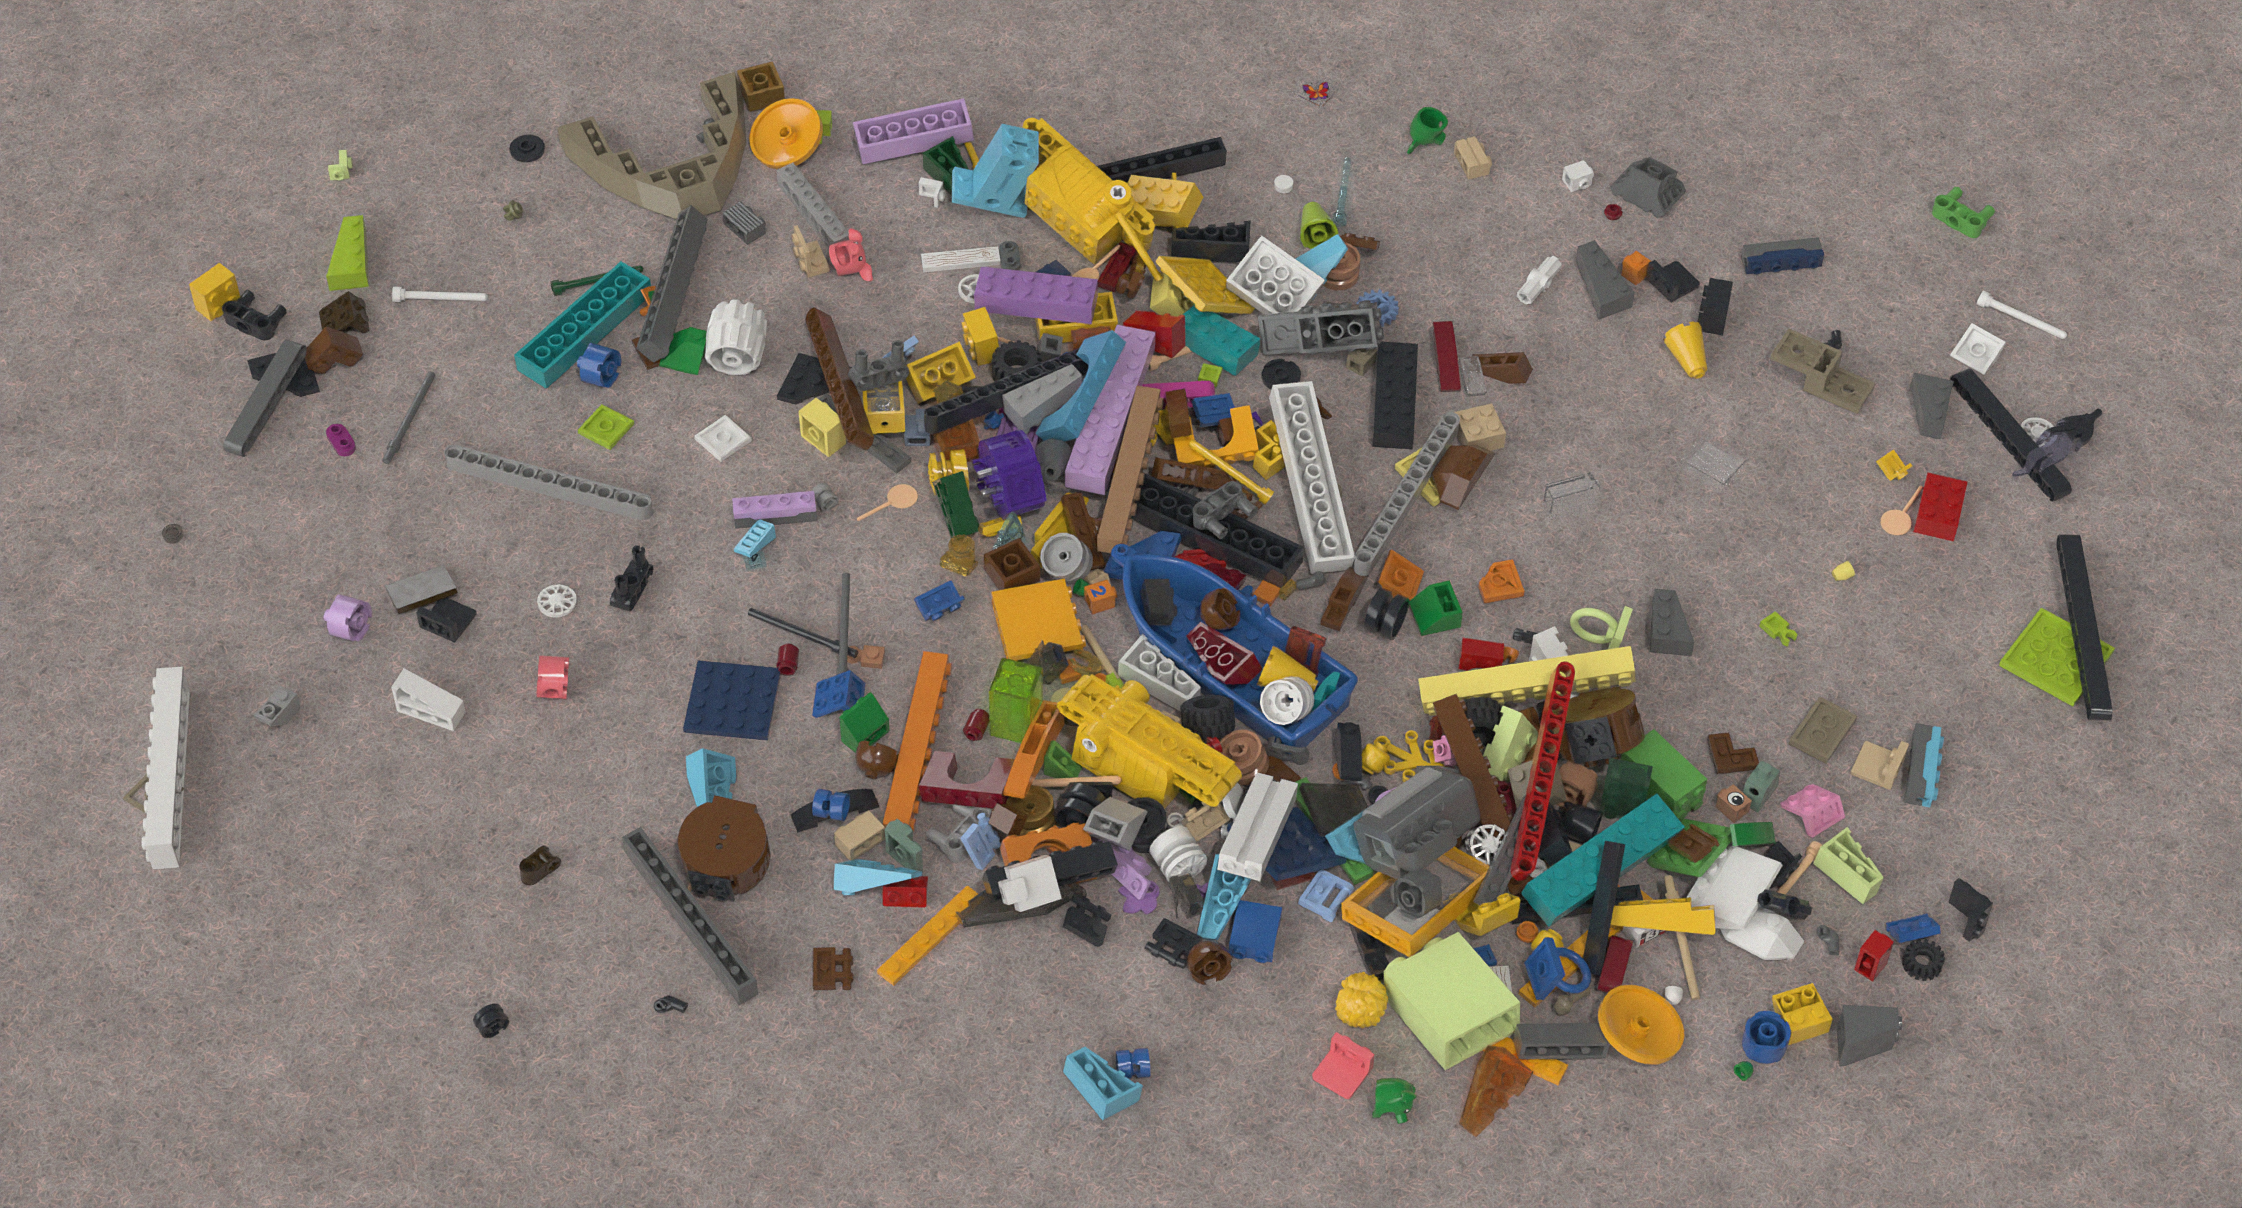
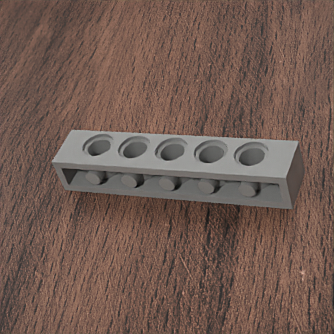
[776,163,849,249]

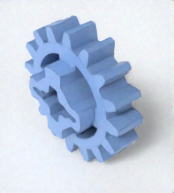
[1356,289,1399,327]

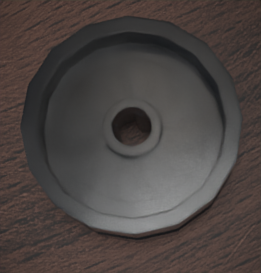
[1364,587,1410,640]
[1053,783,1106,836]
[1128,797,1168,853]

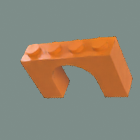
[1000,823,1097,883]

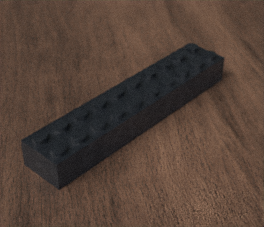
[1105,472,1304,590]

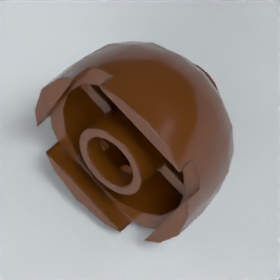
[1200,588,1240,631]
[855,741,899,780]
[1187,940,1233,985]

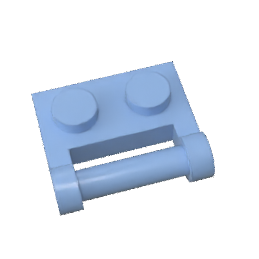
[1298,870,1354,922]

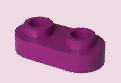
[326,424,356,456]

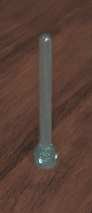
[1332,157,1351,227]

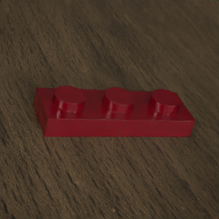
[1098,242,1137,292]

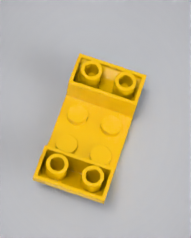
[1442,893,1520,936]

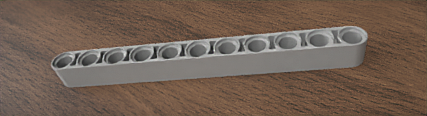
[1354,412,1460,576]
[444,445,653,520]

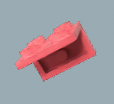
[1312,1032,1375,1099]

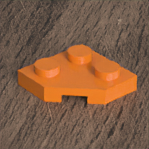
[1478,559,1525,603]

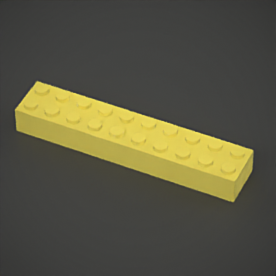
[1418,646,1636,716]

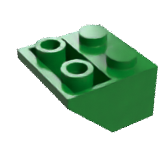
[1409,580,1463,636]
[839,692,890,753]

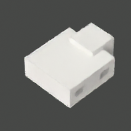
[998,855,1062,912]

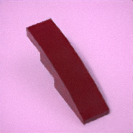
[1432,321,1461,392]

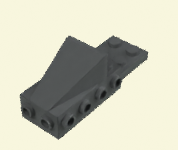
[1258,300,1384,355]

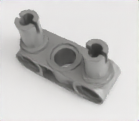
[926,805,993,863]

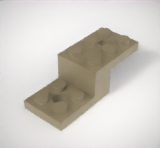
[1771,328,1875,414]

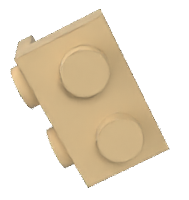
[1180,802,1231,842]

